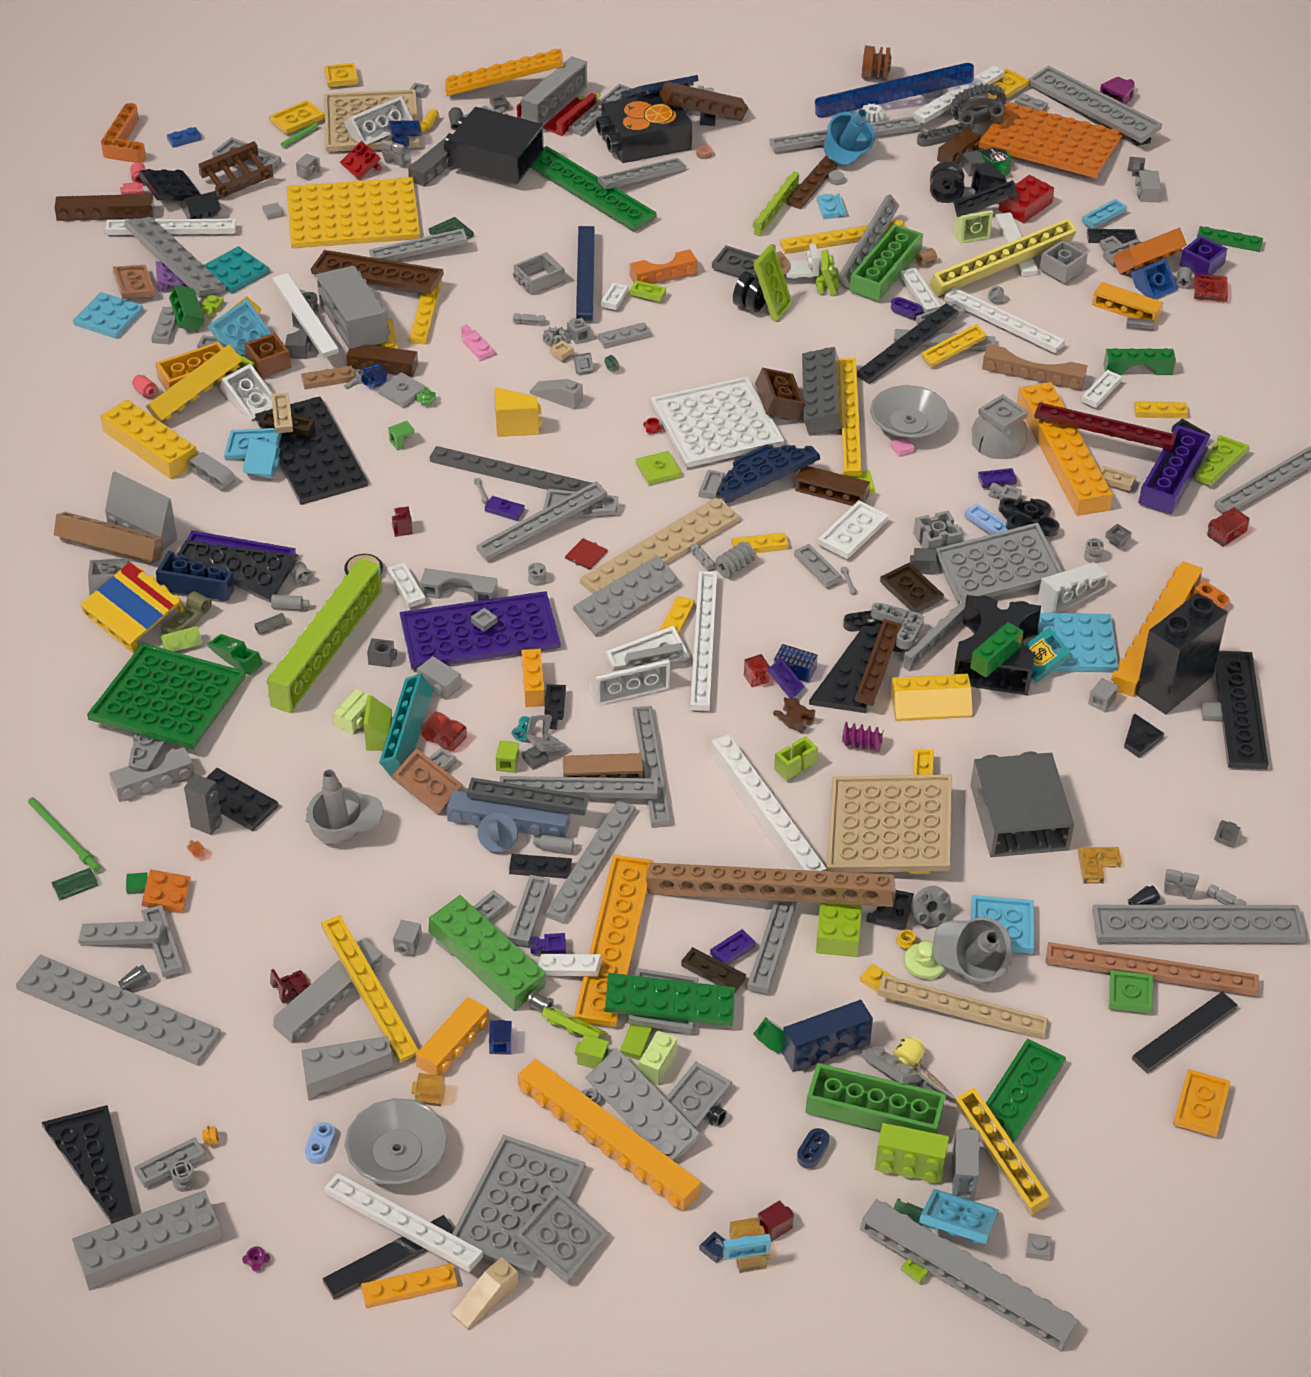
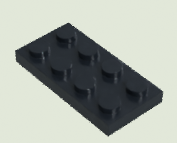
[206,768,279,832]

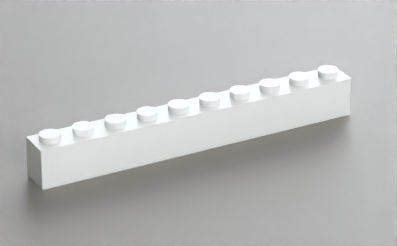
[711,734,826,871]

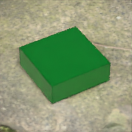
[126,872,148,894]

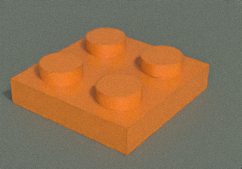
[142,869,191,913]

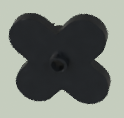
[998,498,1060,536]

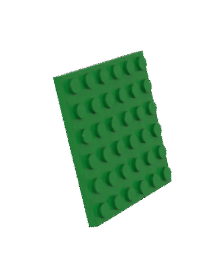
[87,643,246,750]

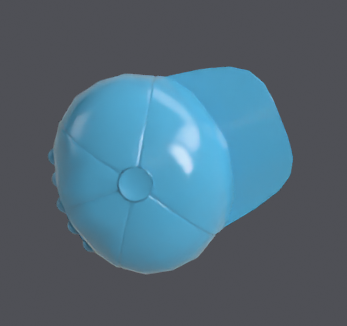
[824,109,875,166]

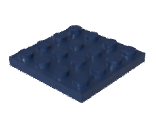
[620,75,699,98]

